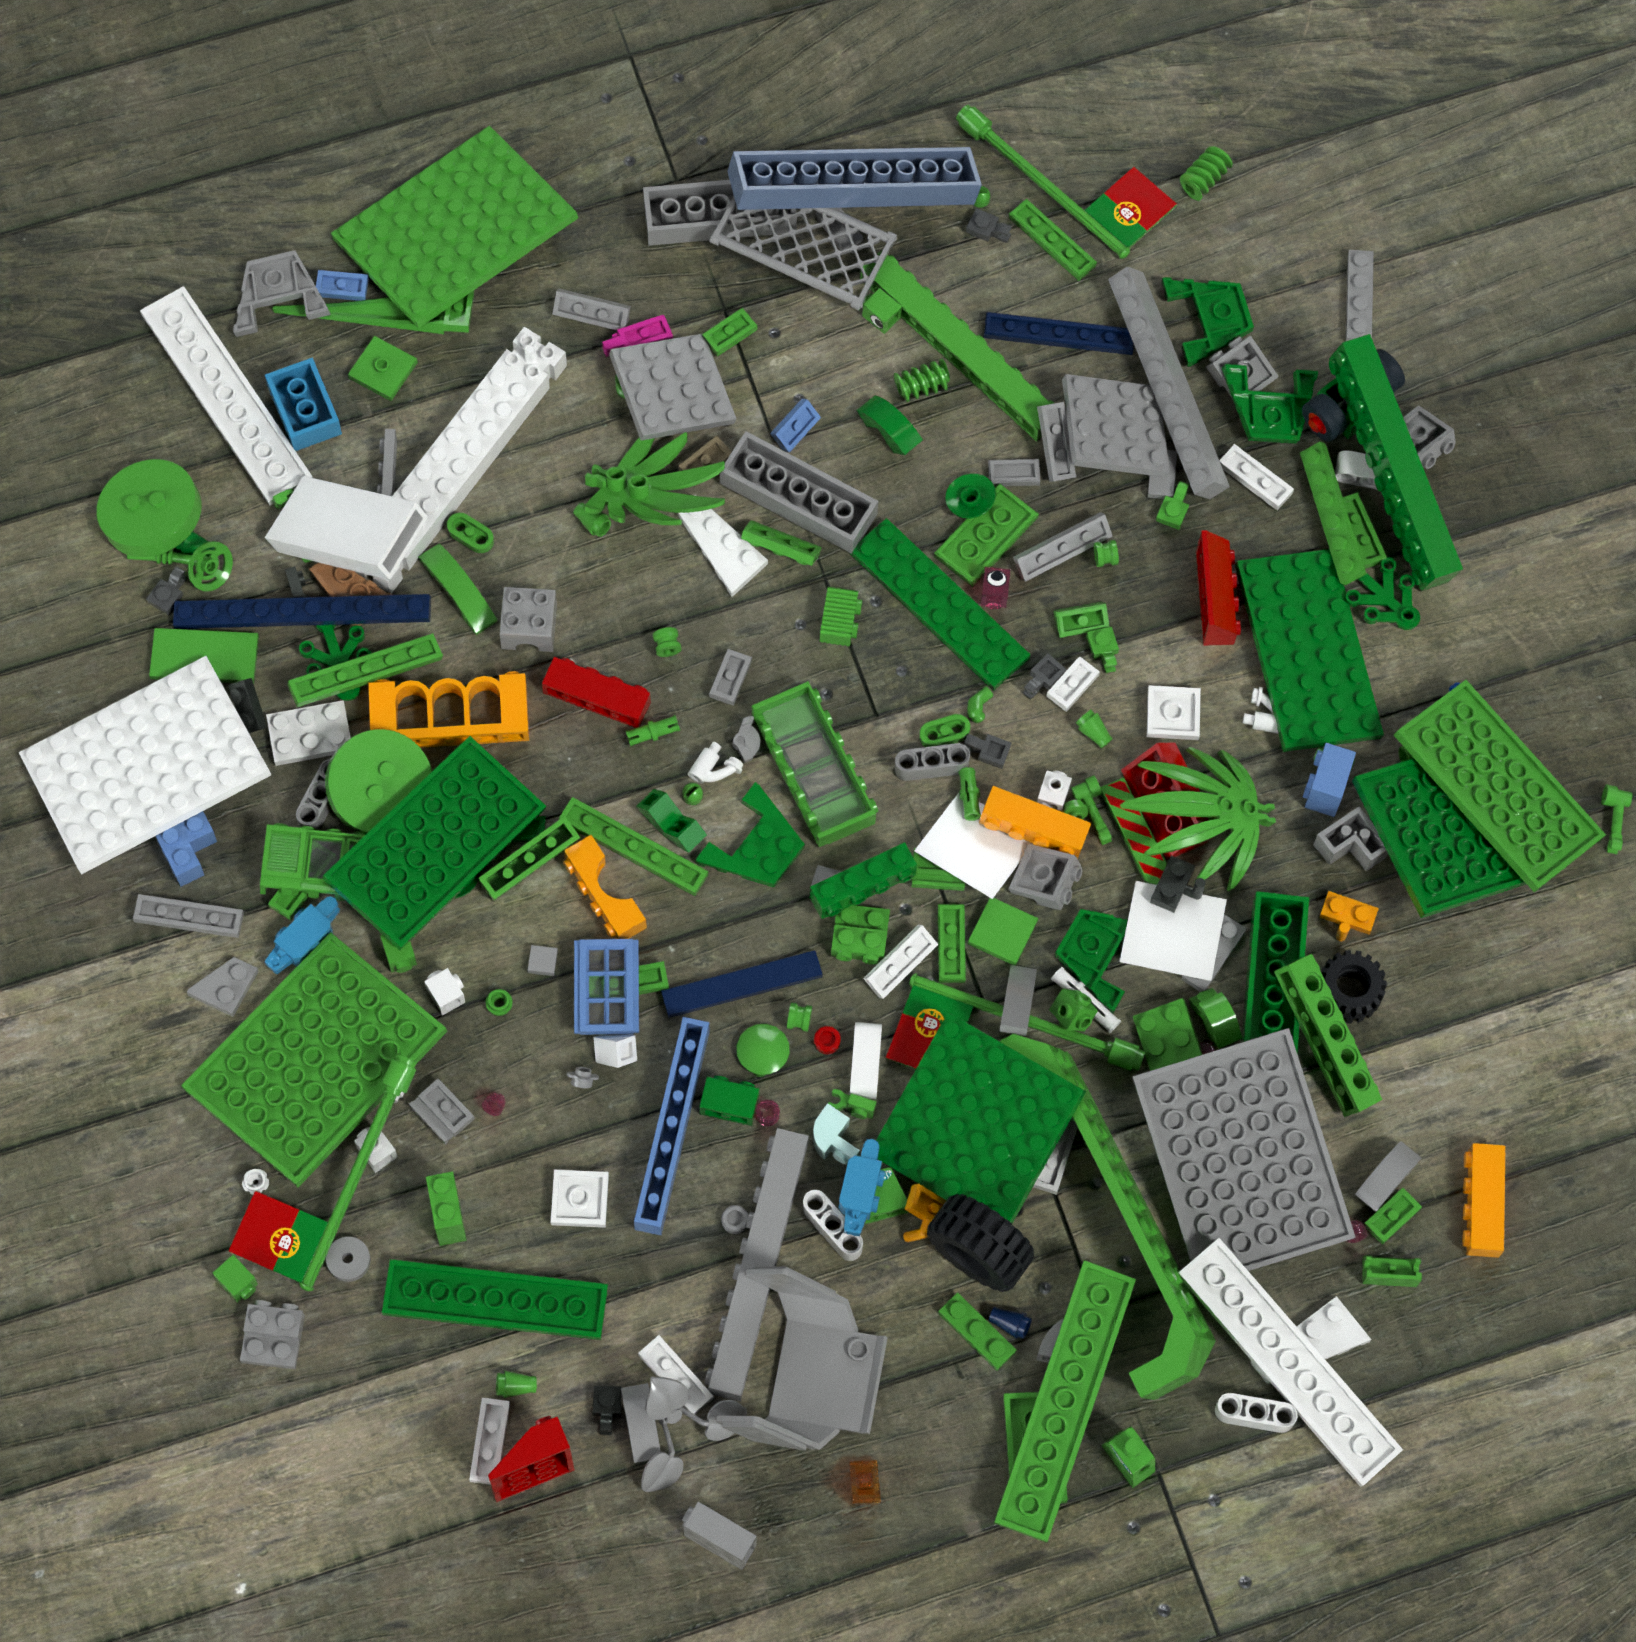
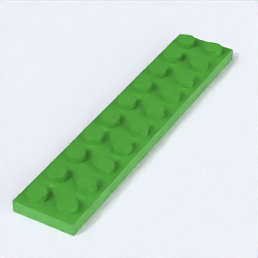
[994,1260,1136,1543]

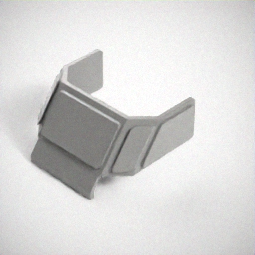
[716,1266,888,1451]

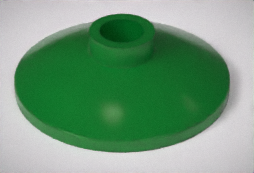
[945,474,996,519]

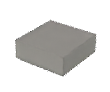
[528,945,558,976]

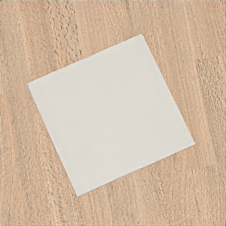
[915,793,1033,899]
[1120,881,1227,981]

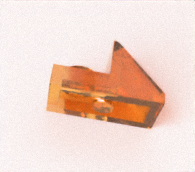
[849,1460,881,1506]

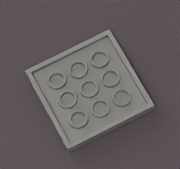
[609,334,736,441]
[1062,374,1170,477]

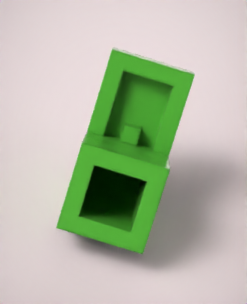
[1189,988,1242,1049]

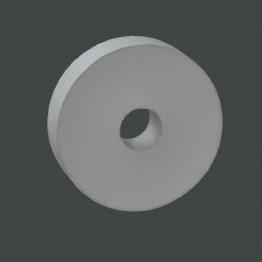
[326,1237,371,1282]

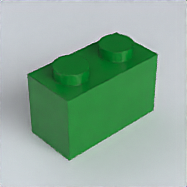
[699,1076,760,1126]

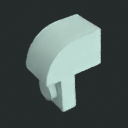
[813,1103,860,1164]

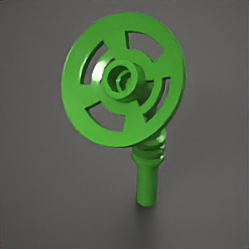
[127,541,233,591]

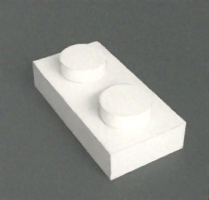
[1046,656,1100,712]

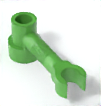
[1071,775,1112,845]
[1601,784,1632,854]

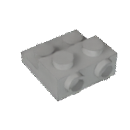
[1206,335,1279,398]
[1403,405,1456,469]
[1009,844,1082,911]
[240,1300,305,1370]

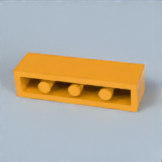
[979,786,1091,859]
[1462,1143,1505,1258]

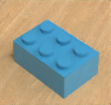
[265,357,342,451]

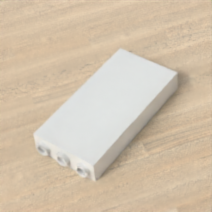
[265,476,428,580]

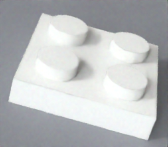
[1147,685,1201,740]
[551,1170,609,1228]

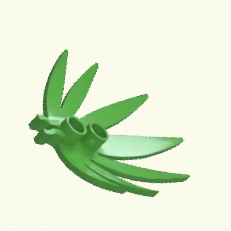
[584,432,725,525]
[1120,747,1276,891]

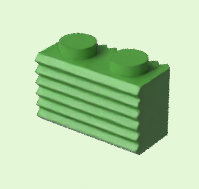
[820,587,863,647]

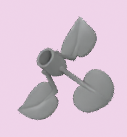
[641,1377,747,1492]

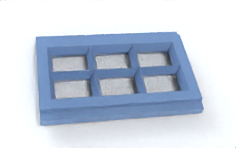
[574,939,639,1035]

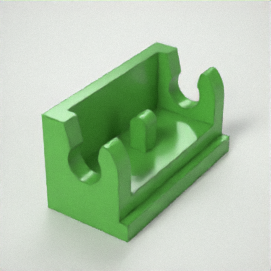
[1362,1255,1422,1287]

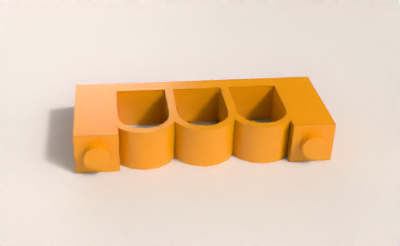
[369,671,529,748]

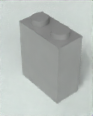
[682,1502,757,1570]

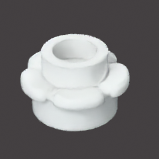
[242,1169,269,1195]

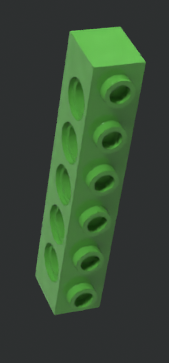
[1274,954,1383,1117]

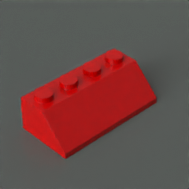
[1196,530,1241,646]
[1121,743,1214,860]

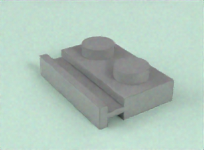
[409,1079,475,1145]

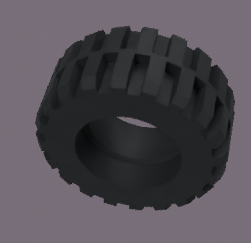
[927,1194,1034,1292]

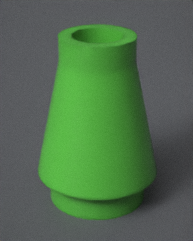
[573,503,611,537]
[1076,709,1113,749]
[496,1370,537,1398]

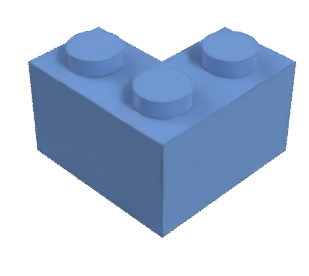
[1302,743,1356,817]
[155,811,217,887]

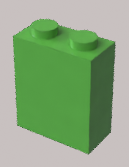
[426,1171,467,1246]

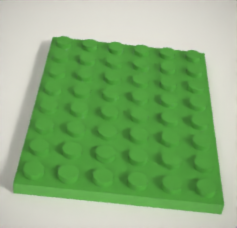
[331,126,578,328]
[181,932,447,1188]

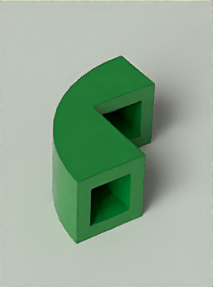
[856,395,923,455]
[636,789,707,853]

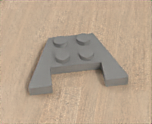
[233,250,331,337]

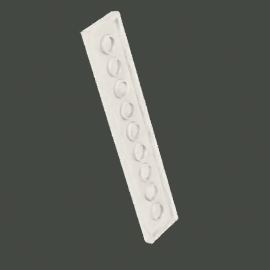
[140,286,313,506]
[1179,1238,1403,1487]

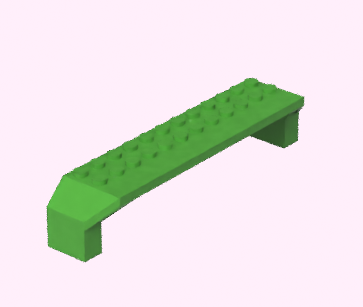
[1000,1034,1216,1400]

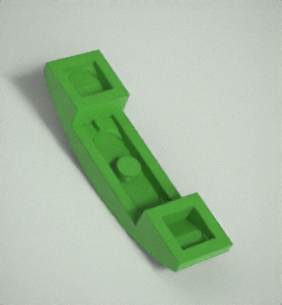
[418,543,497,635]

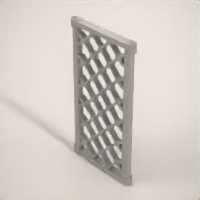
[710,196,897,311]

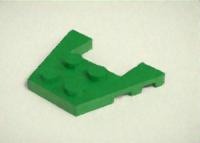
[1161,277,1254,367]
[1222,364,1318,444]
[695,782,805,887]
[1055,909,1128,1014]

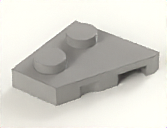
[187,957,259,1017]

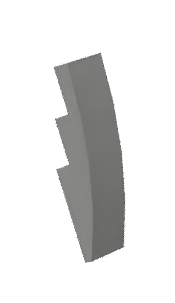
[999,965,1037,1036]

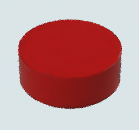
[814,1026,841,1054]

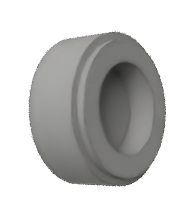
[721,1205,748,1234]

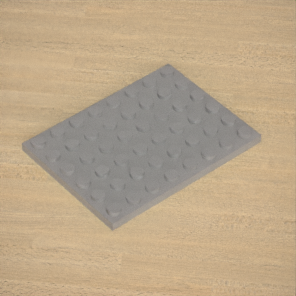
[1132,1028,1356,1271]

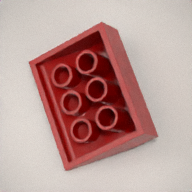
[488,1416,575,1502]

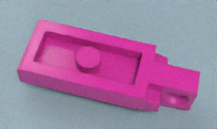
[602,315,673,357]

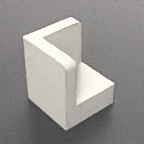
[594,1034,637,1068]

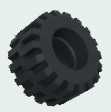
[1321,950,1387,1023]

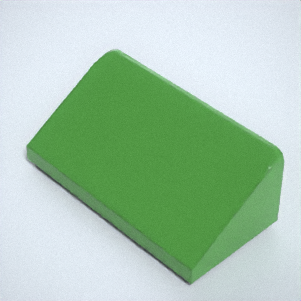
[1053,602,1110,638]

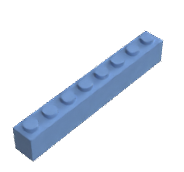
[634,1017,710,1235]

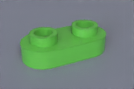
[447,513,494,553]
[919,714,970,747]

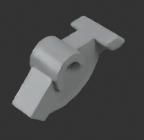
[732,716,760,764]

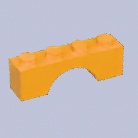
[563,835,647,939]

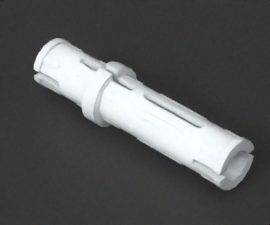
[1051,967,1121,1033]

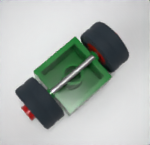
[1302,349,1405,442]

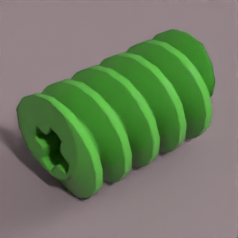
[1180,146,1233,201]
[894,359,950,402]

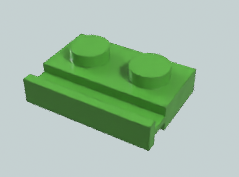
[911,848,965,891]

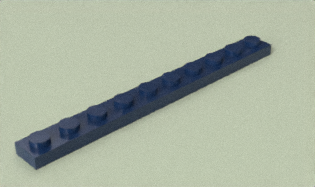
[173,594,431,629]

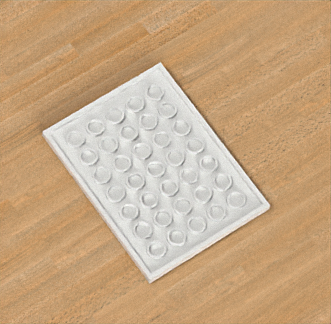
[19,656,271,874]

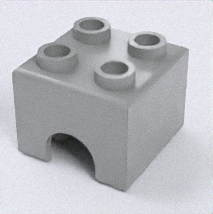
[499,587,557,652]

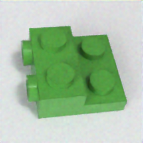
[831,905,890,965]

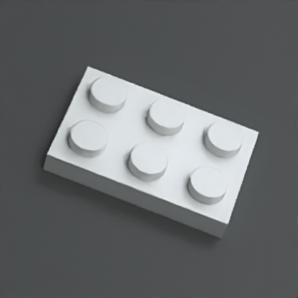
[266,700,351,766]

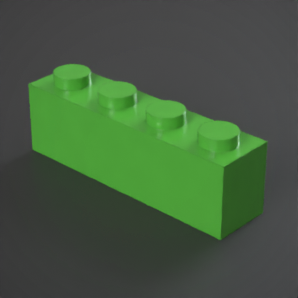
[478,816,580,902]

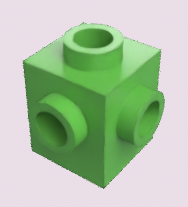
[1049,989,1098,1032]

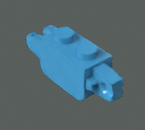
[264,896,340,974]
[838,1139,886,1236]

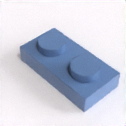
[316,270,369,301]
[770,399,821,453]

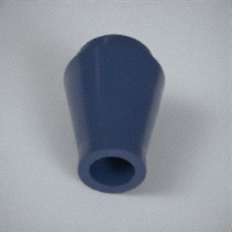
[989,1307,1032,1339]

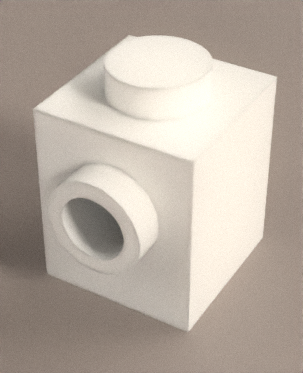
[1037,771,1072,812]
[424,968,465,1016]
[354,1127,398,1173]

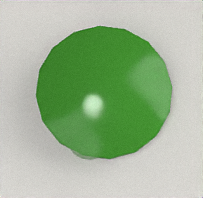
[736,1024,790,1077]

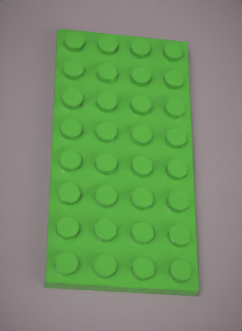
[1394,680,1606,893]

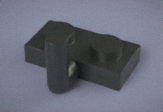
[228,678,268,733]
[1150,856,1206,913]

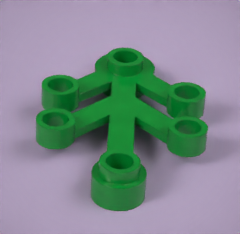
[1345,557,1420,630]
[299,625,371,701]

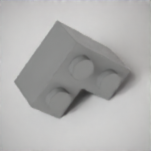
[1313,806,1388,871]

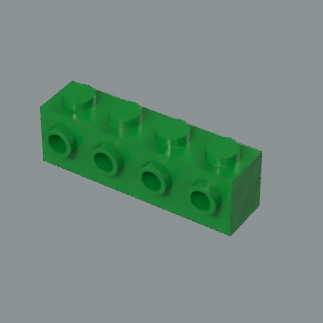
[810,842,917,920]

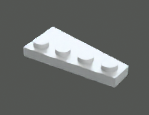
[677,495,768,597]
[1250,1296,1371,1385]

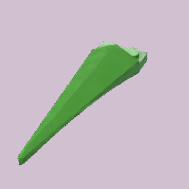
[272,291,474,334]

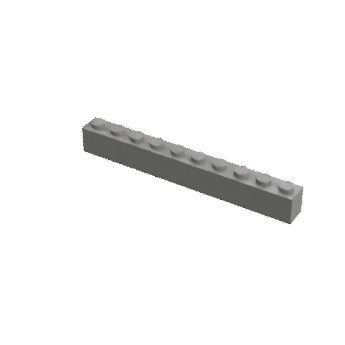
[1108,266,1230,499]
[705,1128,809,1402]

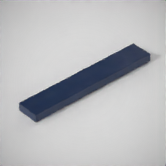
[984,312,1134,355]
[661,950,823,1018]

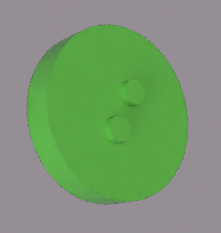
[97,459,202,557]
[325,729,432,833]

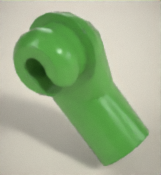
[967,686,993,723]

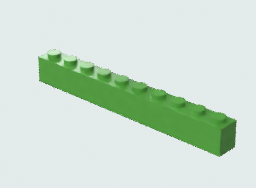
[860,250,1054,441]

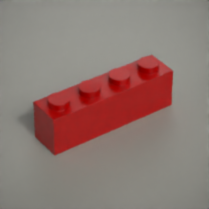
[542,657,651,728]

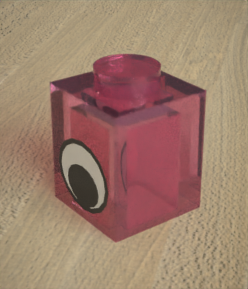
[981,567,1011,609]

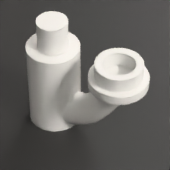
[1243,687,1278,734]
[688,742,743,784]

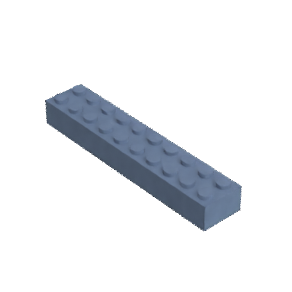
[727,147,982,210]

